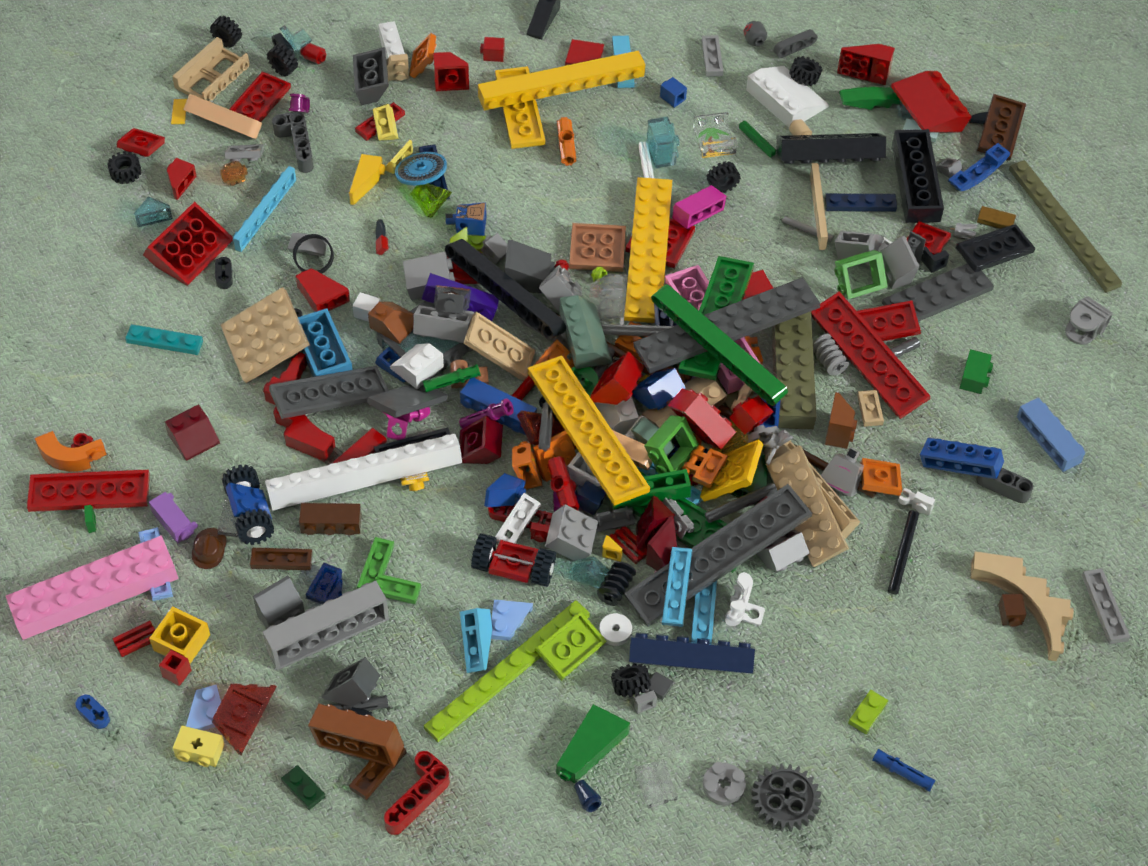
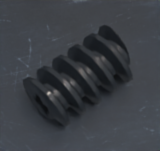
[597,561,636,606]

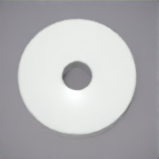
[599,613,632,646]

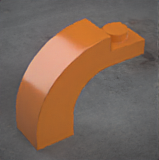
[35,431,107,472]

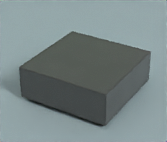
[649,672,674,700]

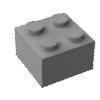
[545,504,598,563]

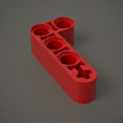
[384,751,450,835]

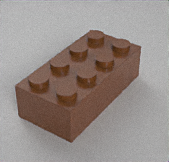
[308,704,404,767]

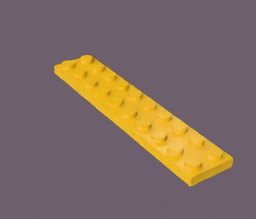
[624,177,672,323]
[528,356,650,506]

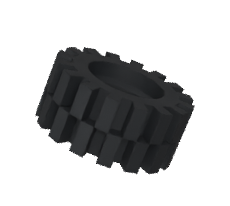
[210,15,242,48]
[267,44,298,77]
[789,56,822,86]
[107,151,142,184]
[706,161,741,193]
[611,663,651,697]

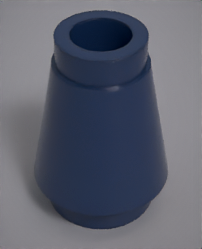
[574,780,602,812]

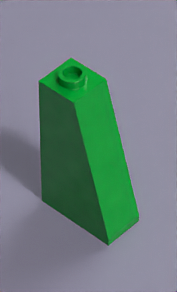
[556,704,630,783]

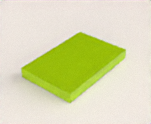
[534,611,607,681]

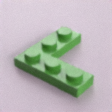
[357,537,421,604]

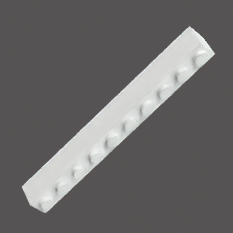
[265,434,462,511]

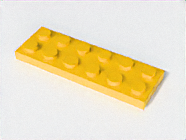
[495,66,545,149]

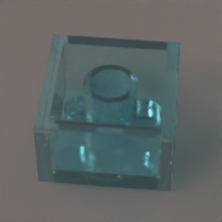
[647,116,680,169]

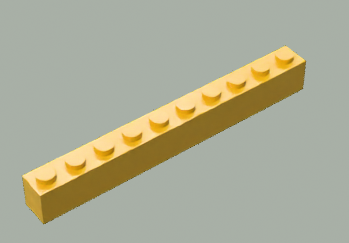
[478,50,646,110]

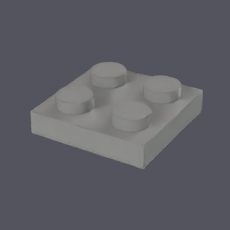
[225,144,264,162]

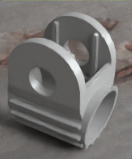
[1065,297,1113,345]

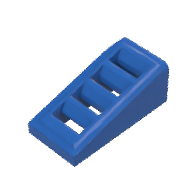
[375,347,406,383]

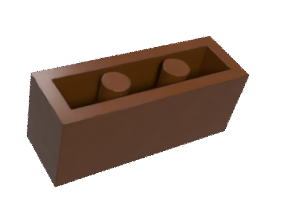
[299,503,362,535]

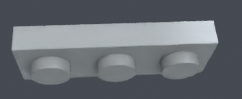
[701,35,723,77]

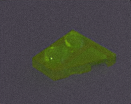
[410,183,452,218]

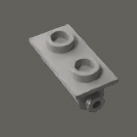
[662,498,695,539]

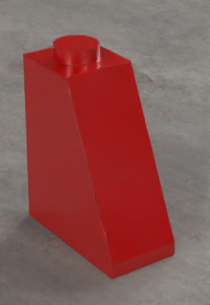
[296,268,350,312]

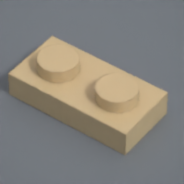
[857,390,884,427]

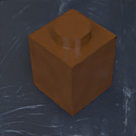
[998,594,1026,627]

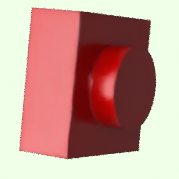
[530,522,550,542]

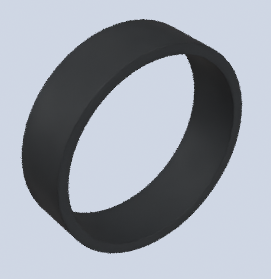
[293,234,334,274]

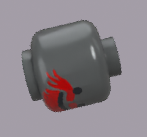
[744,21,767,46]

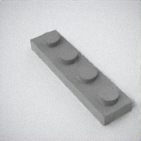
[1082,568,1130,645]

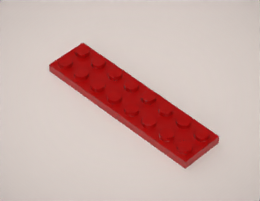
[811,291,931,419]

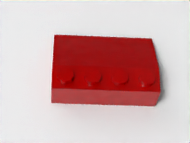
[891,71,972,132]
[143,202,233,286]

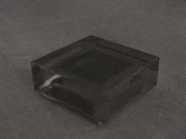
[321,447,343,465]

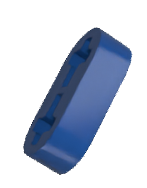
[75,694,110,729]

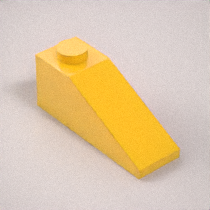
[349,154,385,205]

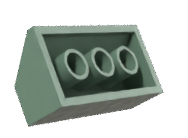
[559,295,612,369]

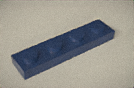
[825,193,897,212]

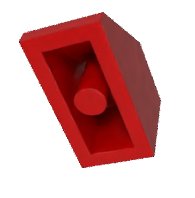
[167,158,197,200]

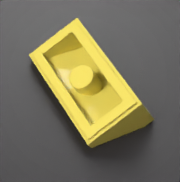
[372,104,398,141]
[385,140,413,174]

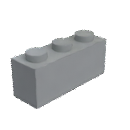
[413,305,473,343]

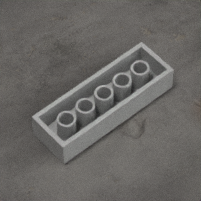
[263,581,389,671]

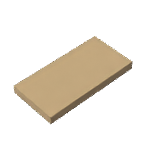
[464,312,535,381]

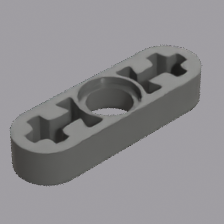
[773,29,818,58]

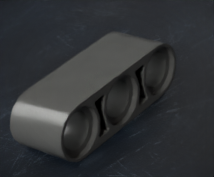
[976,468,1034,503]

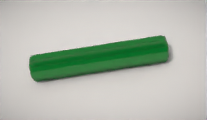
[739,120,777,158]

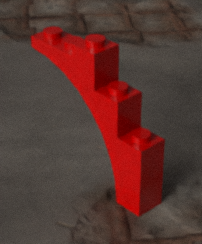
[263,352,336,462]

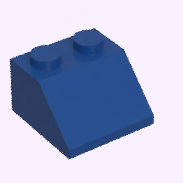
[632,368,686,410]

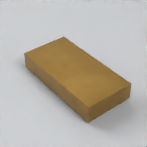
[977,206,1016,229]

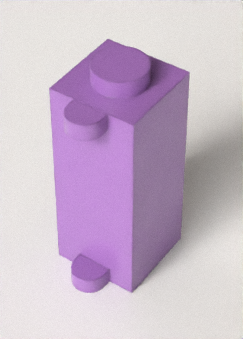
[149,492,198,544]

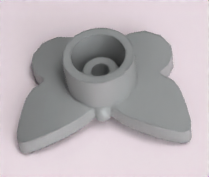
[763,430,794,465]

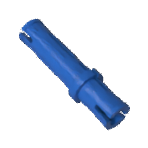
[872,749,936,792]

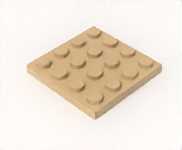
[221,287,310,383]

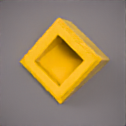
[602,535,622,562]

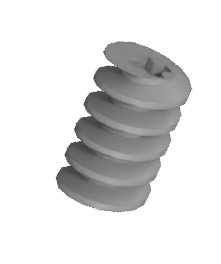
[813,334,849,376]

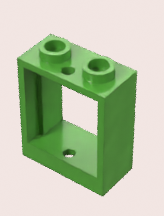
[834,250,888,299]
[644,415,699,474]

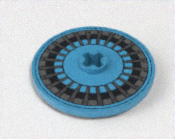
[395,152,447,186]

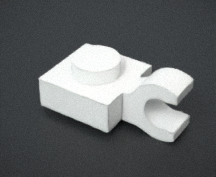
[898,488,935,516]

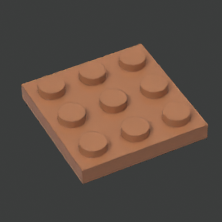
[569,223,626,272]

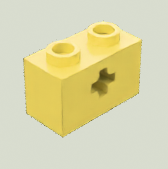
[173,726,225,767]

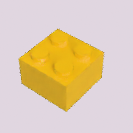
[149,606,210,664]

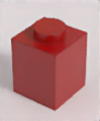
[480,37,505,62]
[159,650,192,686]

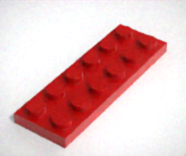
[27,469,150,512]

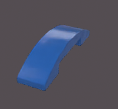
[948,143,1010,192]

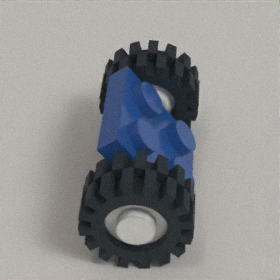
[222,464,274,545]

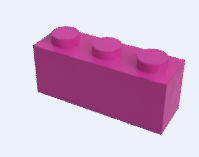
[672,185,727,229]

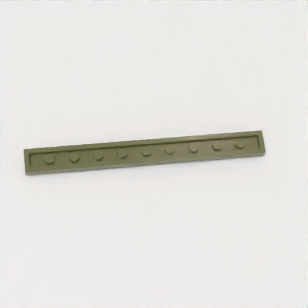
[1009,160,1122,293]

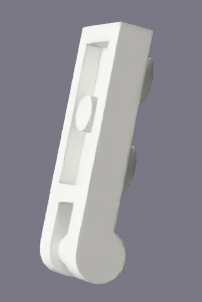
[495,493,541,544]

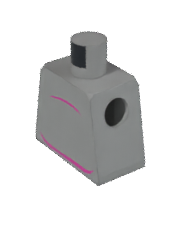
[821,447,864,497]

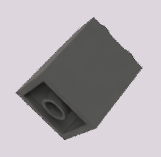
[505,240,555,293]

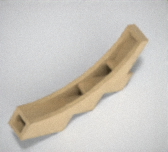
[970,551,1074,661]

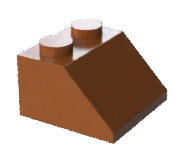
[825,392,857,449]

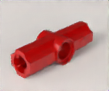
[547,456,579,511]

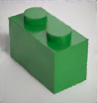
[959,349,994,394]

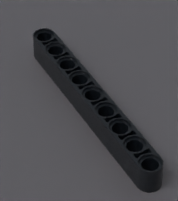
[445,239,566,340]

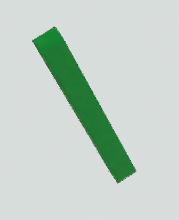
[651,284,788,406]

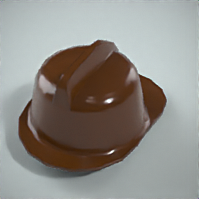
[192,528,226,569]

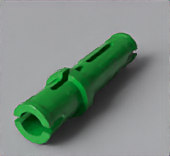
[423,364,481,393]

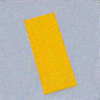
[171,99,187,124]

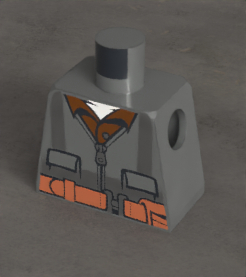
[434,285,471,314]

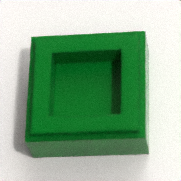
[84,505,96,533]

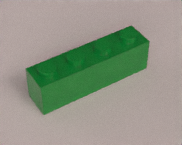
[612,469,691,511]

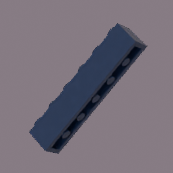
[629,632,755,674]

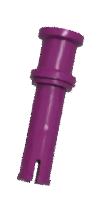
[459,399,514,429]

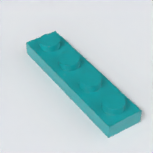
[125,324,203,355]

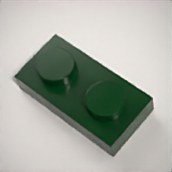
[281,765,326,810]

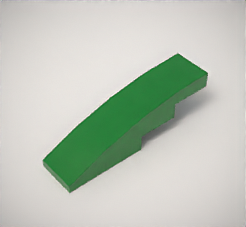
[839,87,904,110]

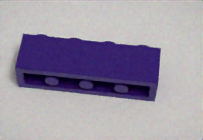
[422,273,499,321]

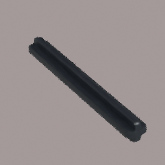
[888,510,919,595]

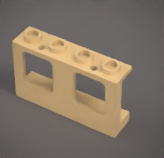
[172,37,250,102]

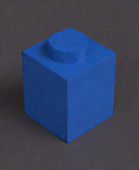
[660,77,687,108]

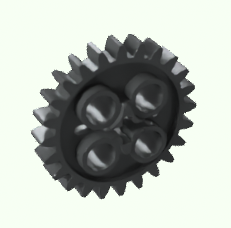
[751,763,821,832]

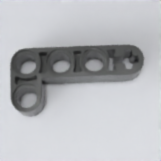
[272,112,314,173]

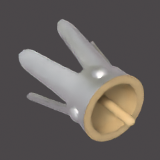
[950,223,978,240]

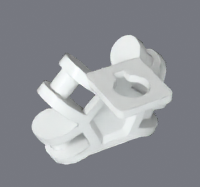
[725,572,765,626]

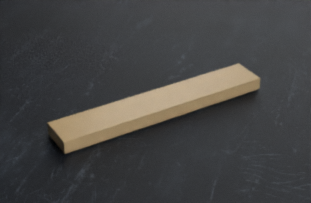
[810,163,828,250]

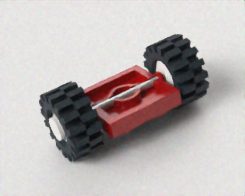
[471,533,556,587]

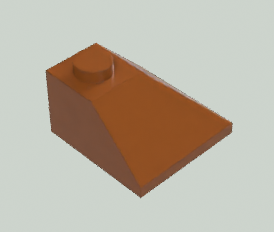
[368,302,414,344]

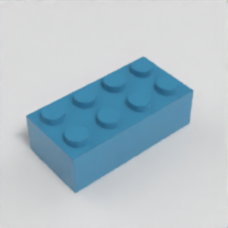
[298,308,353,377]

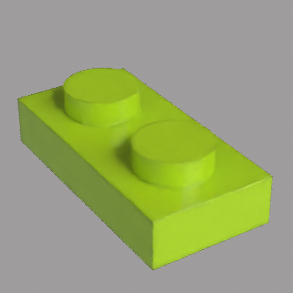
[848,689,888,734]

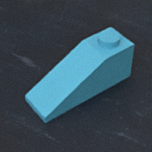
[460,608,492,673]

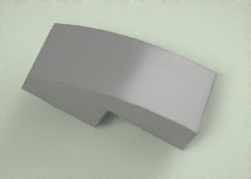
[288,233,329,256]

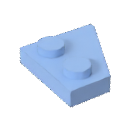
[491,600,533,641]
[186,684,227,731]

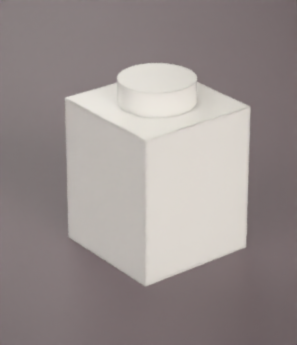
[353,292,381,322]

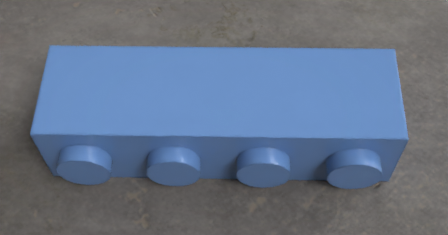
[1017,397,1085,472]

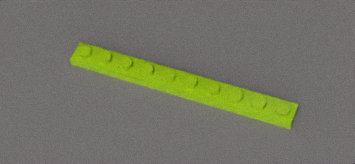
[424,600,590,742]

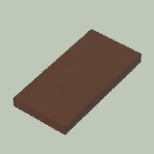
[977,94,1026,161]

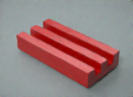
[609,526,647,564]
[112,621,155,657]

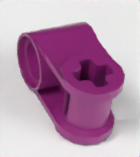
[289,93,310,113]

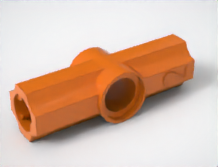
[557,117,576,166]

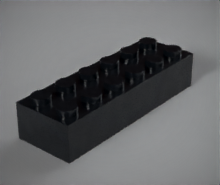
[892,129,944,223]
[776,133,886,164]

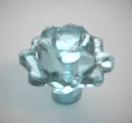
[896,101,913,120]

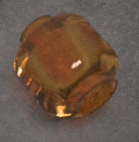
[220,161,248,186]

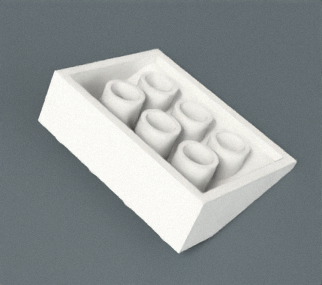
[746,66,829,128]

